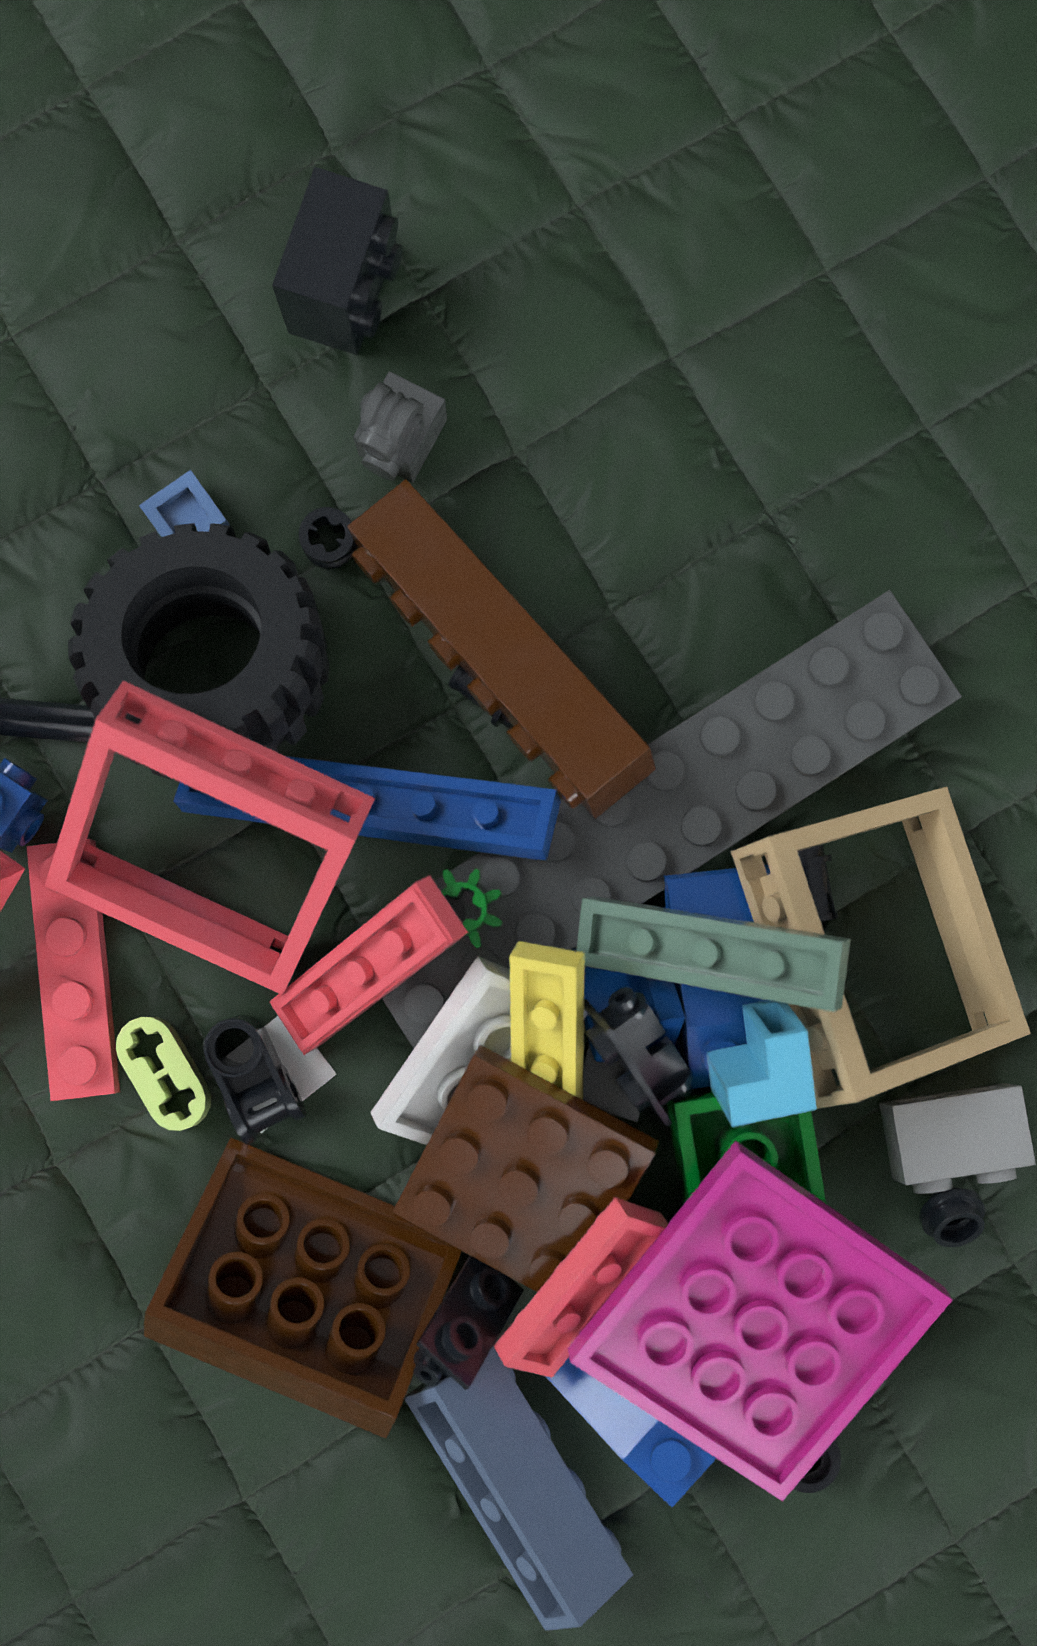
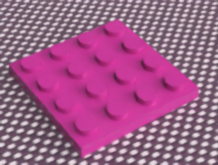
[568,1141,952,1502]

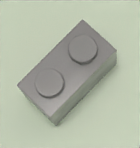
[879,1083,1036,1194]

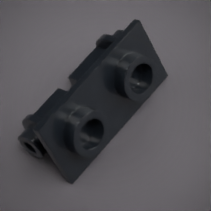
[584,987,693,1127]
[414,1256,524,1390]

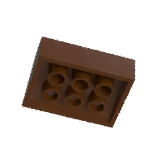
[144,1137,462,1438]

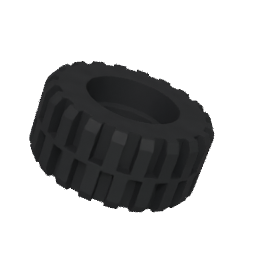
[68,523,329,780]

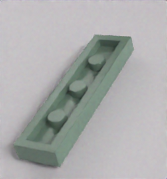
[576,896,850,1012]

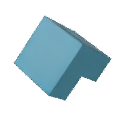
[706,1000,816,1127]

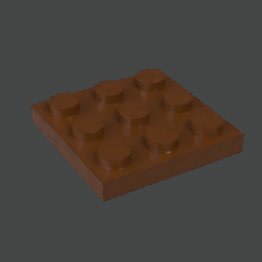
[392,1044,659,1293]

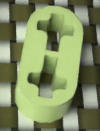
[116,1017,211,1131]

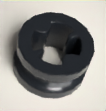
[299,507,357,569]

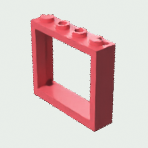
[44,680,375,995]

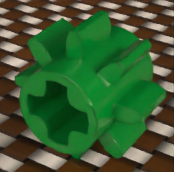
[441,868,502,950]

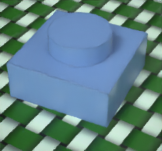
[139,470,230,537]

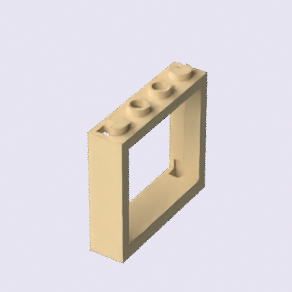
[731,786,1031,1109]

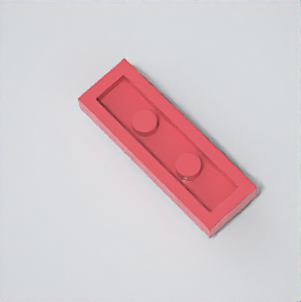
[494,1197,668,1378]

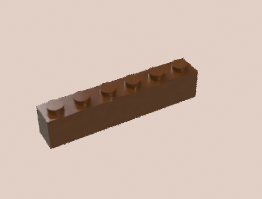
[347,479,656,819]

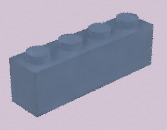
[404,1346,633,1631]

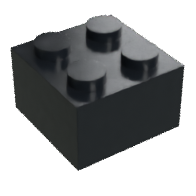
[272,167,402,356]

